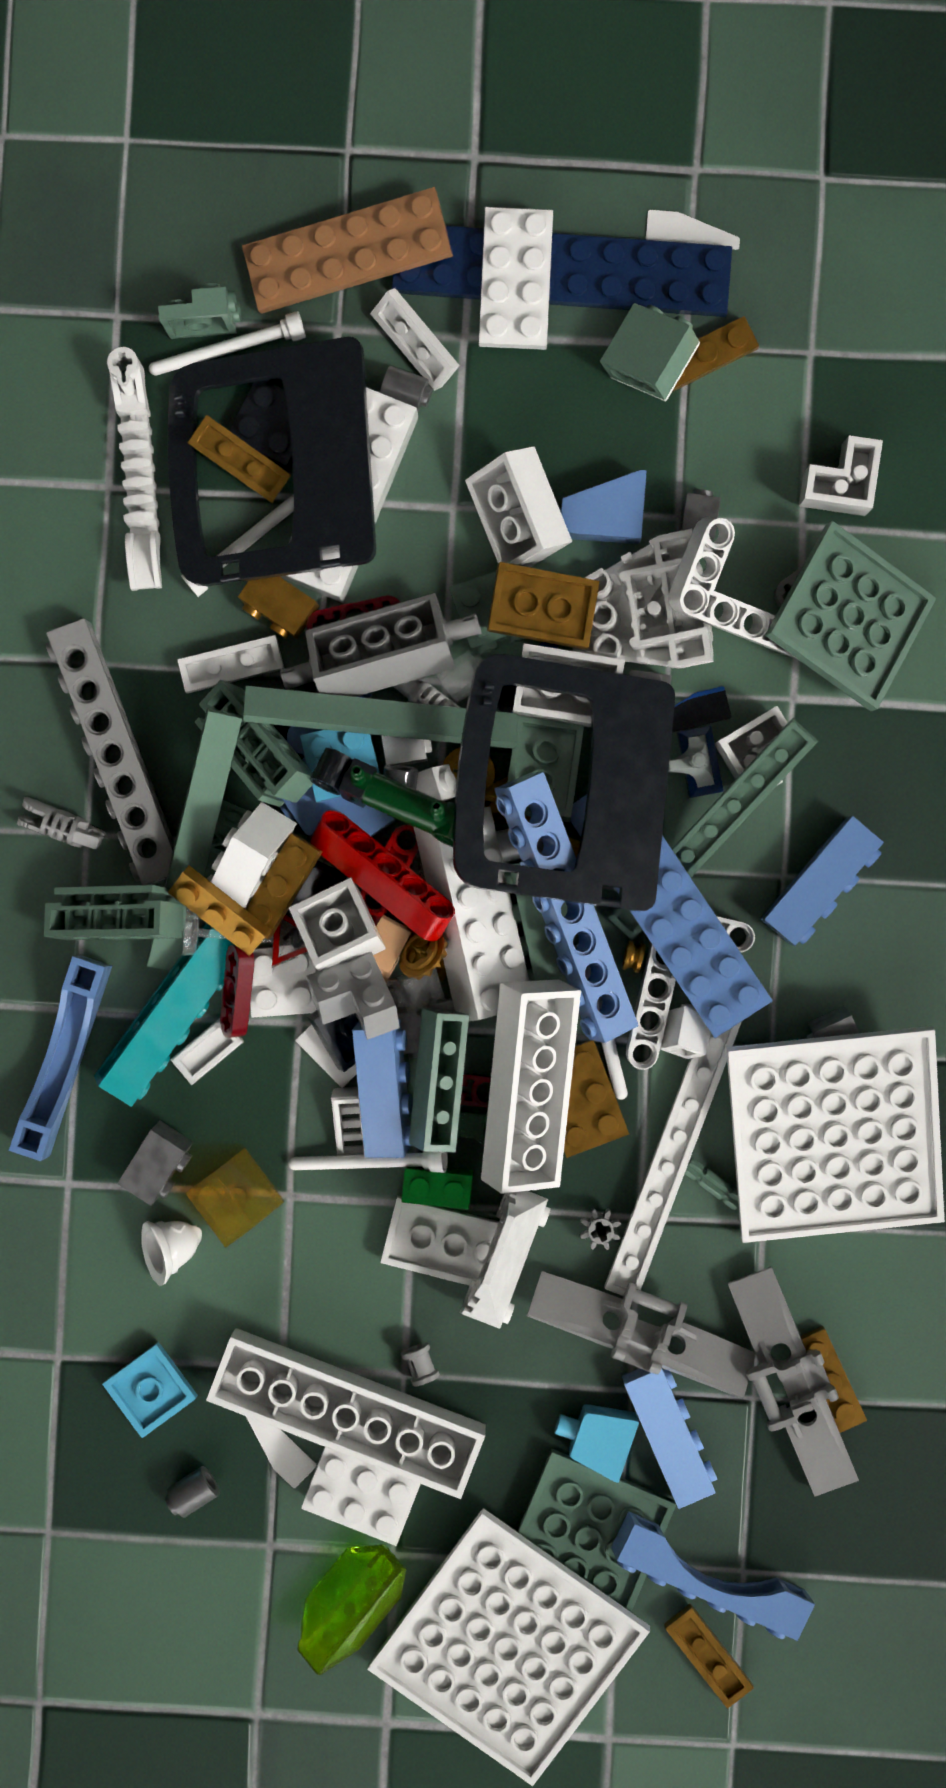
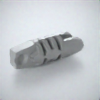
[17,797,105,849]

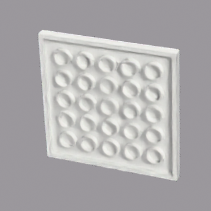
[726,1026,945,1243]
[367,1508,650,1786]

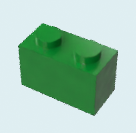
[401,1167,473,1210]

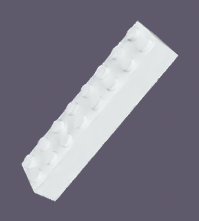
[206,1328,486,1499]

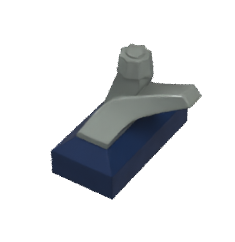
[668,726,724,798]

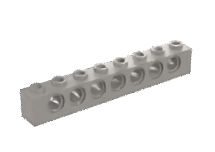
[46,618,175,885]

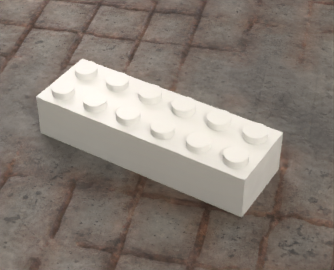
[280,387,418,603]
[414,807,529,1021]
[481,979,581,1194]

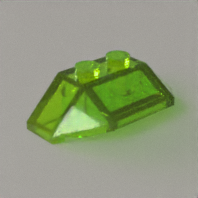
[297,1544,406,1675]

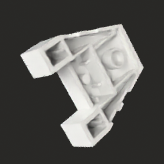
[459,1191,551,1329]

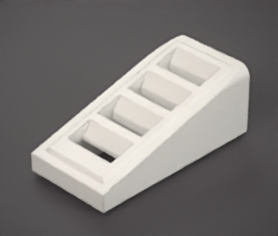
[331,1087,364,1156]

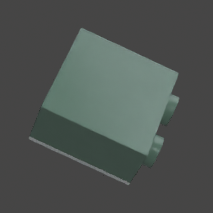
[600,303,700,401]

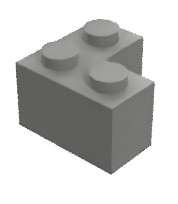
[307,952,400,1040]

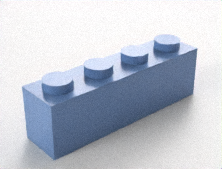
[760,816,884,946]
[352,1018,413,1158]

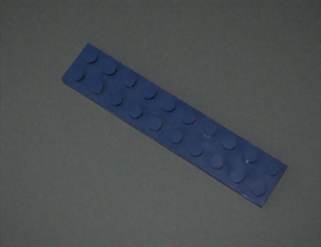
[392,226,732,317]

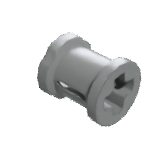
[401,1342,440,1386]

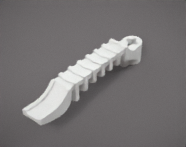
[107,347,162,591]

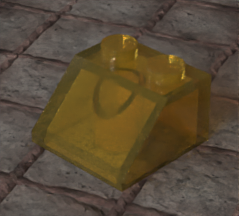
[185,1148,285,1248]

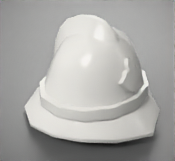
[141,1221,202,1286]

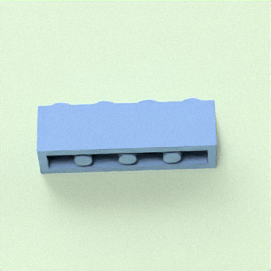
[622,1368,718,1509]

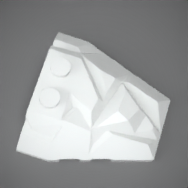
[573,528,713,668]

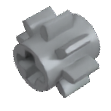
[580,1208,621,1250]

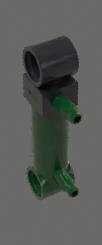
[310,748,455,848]

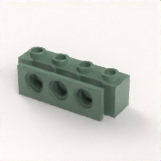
[195,680,313,807]
[44,885,183,940]

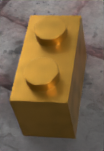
[238,576,319,639]

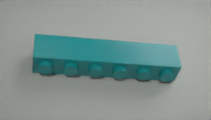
[94,922,234,1107]

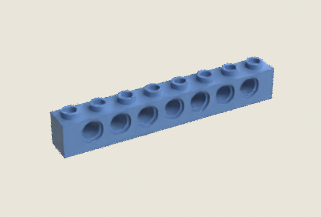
[494,772,639,1043]

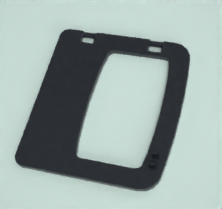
[168,336,376,587]
[453,654,675,912]

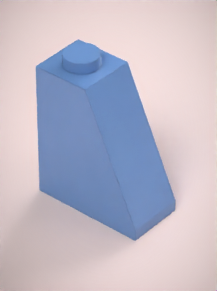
[559,470,647,544]

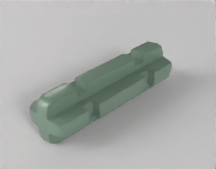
[685,1158,739,1210]

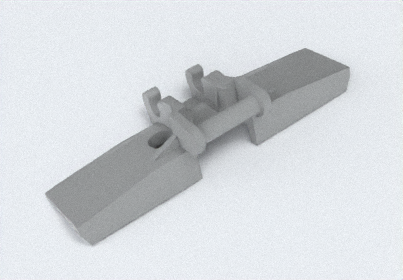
[728,1266,859,1497]
[527,1271,756,1399]

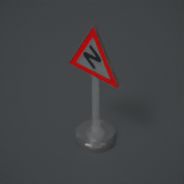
[182,908,308,968]

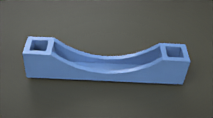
[9,955,112,1161]
[611,1511,815,1641]

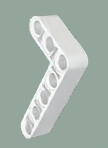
[668,517,798,660]
[626,916,755,1070]

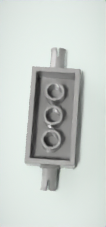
[280,593,482,697]

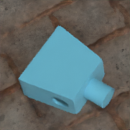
[554,1404,639,1483]

